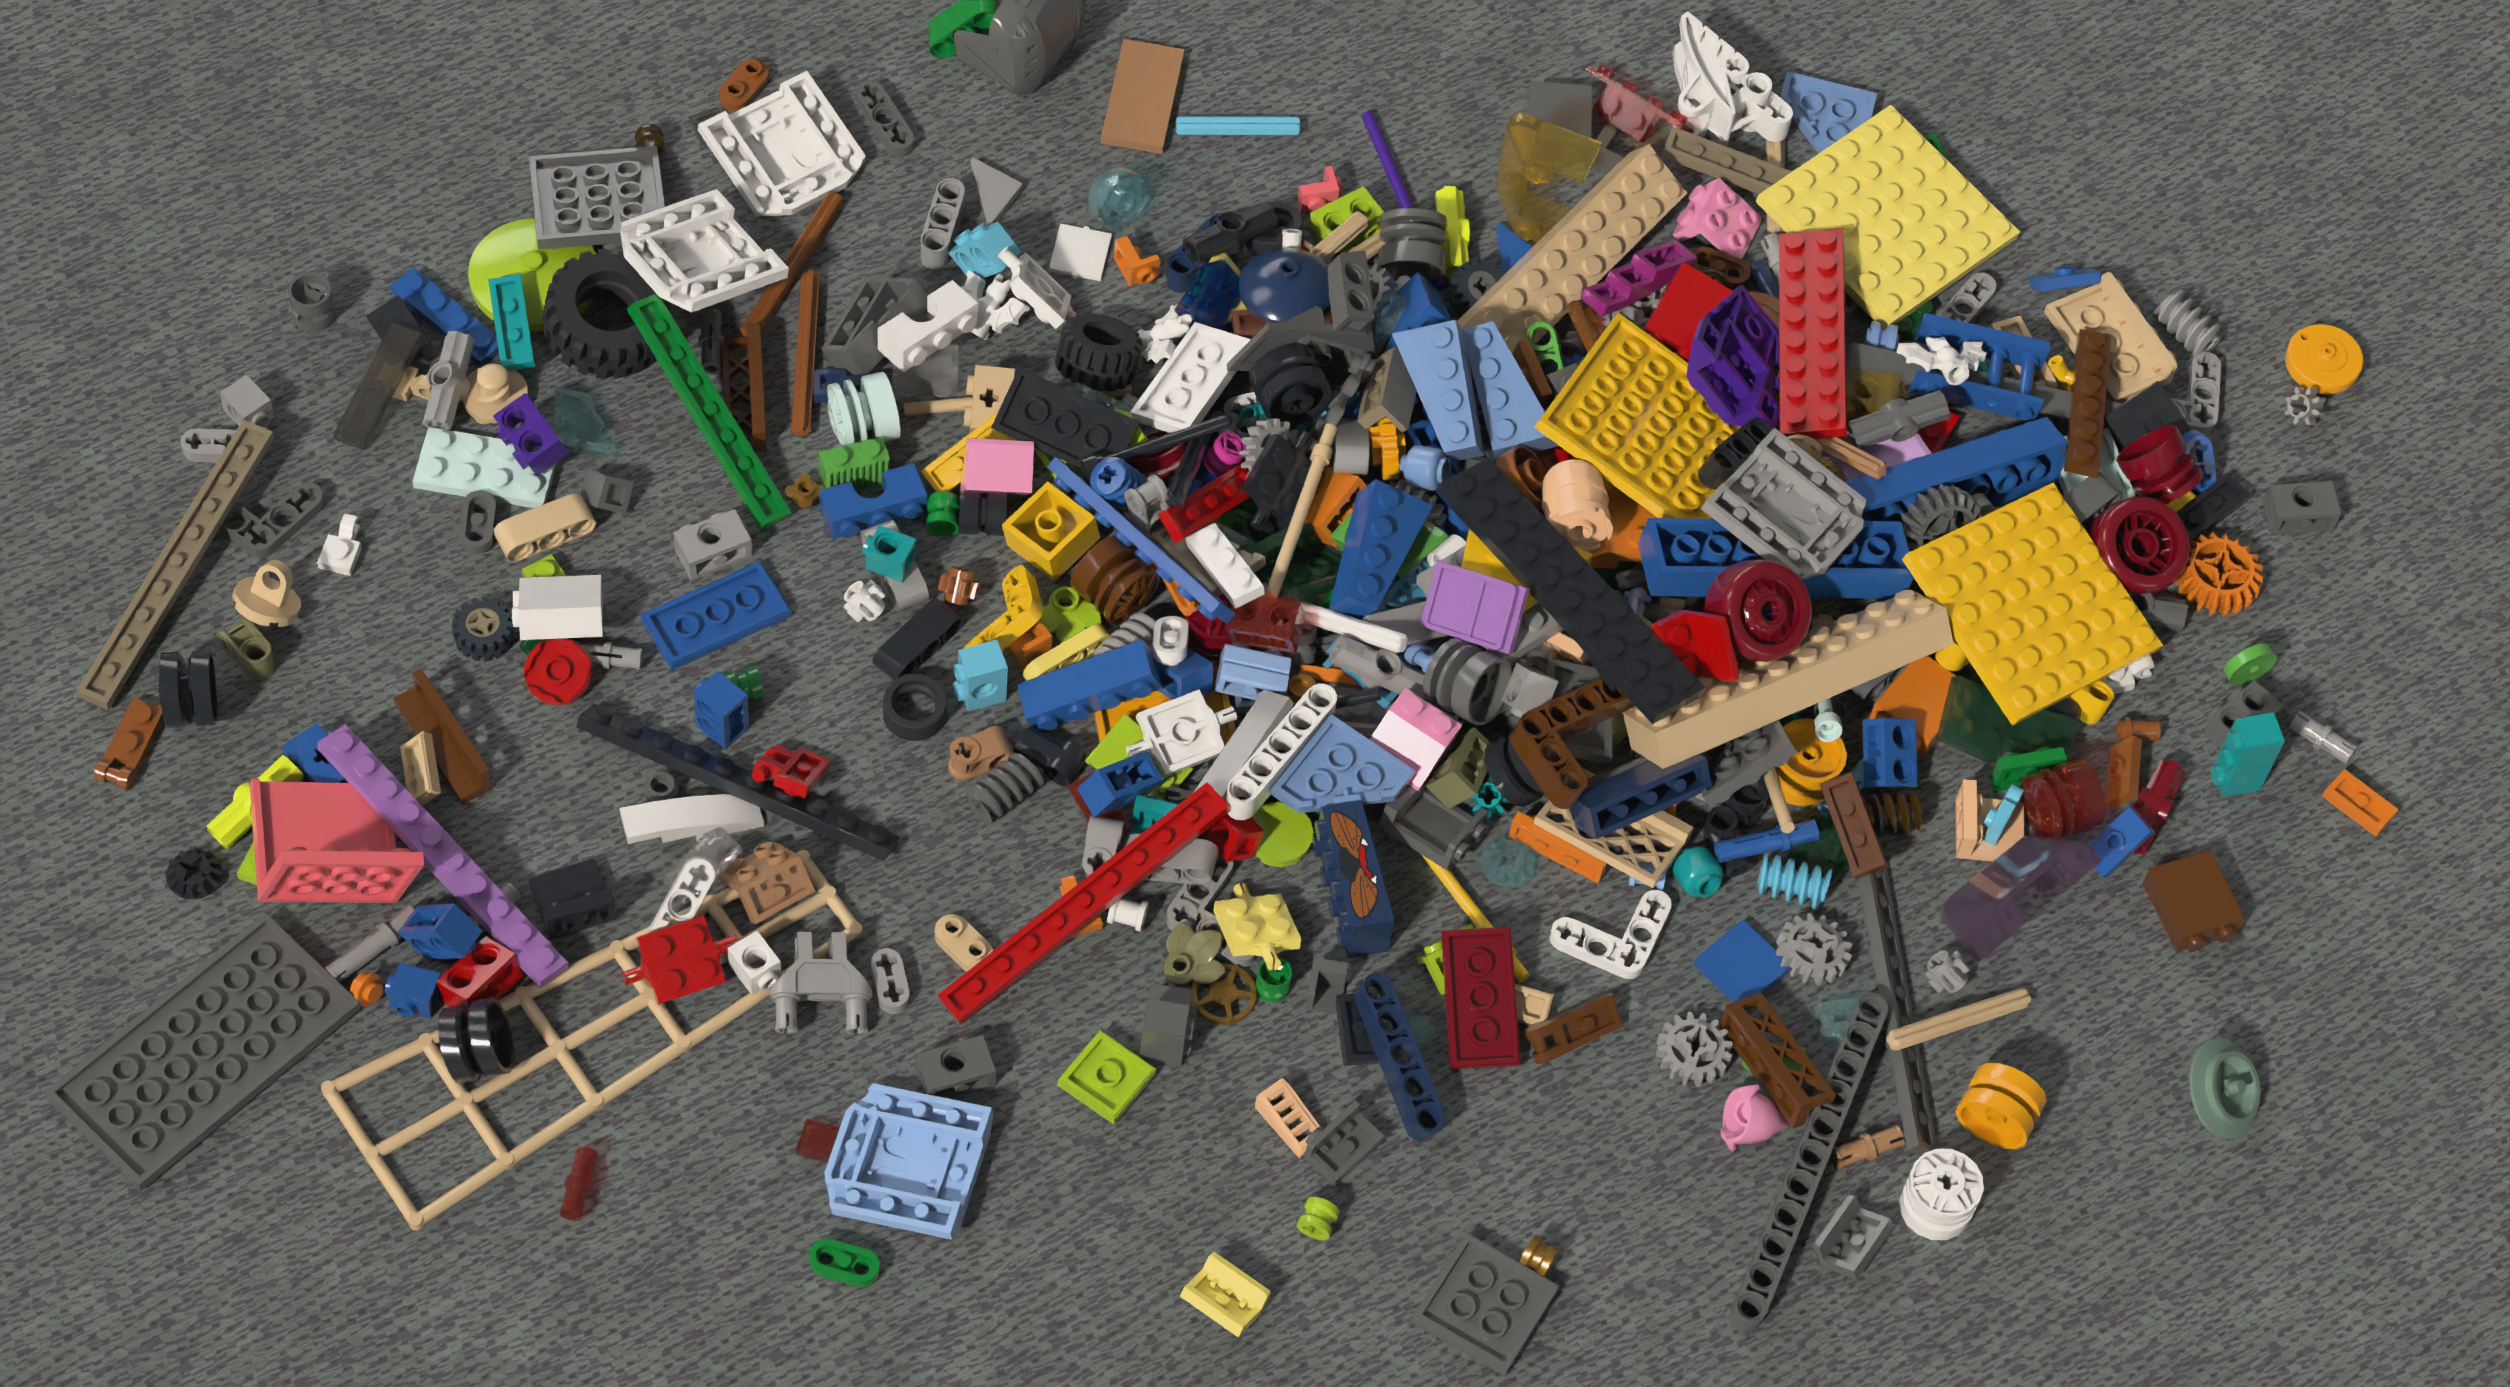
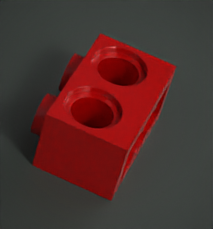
[436,936,523,1008]

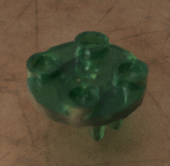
[1787,815,1849,879]

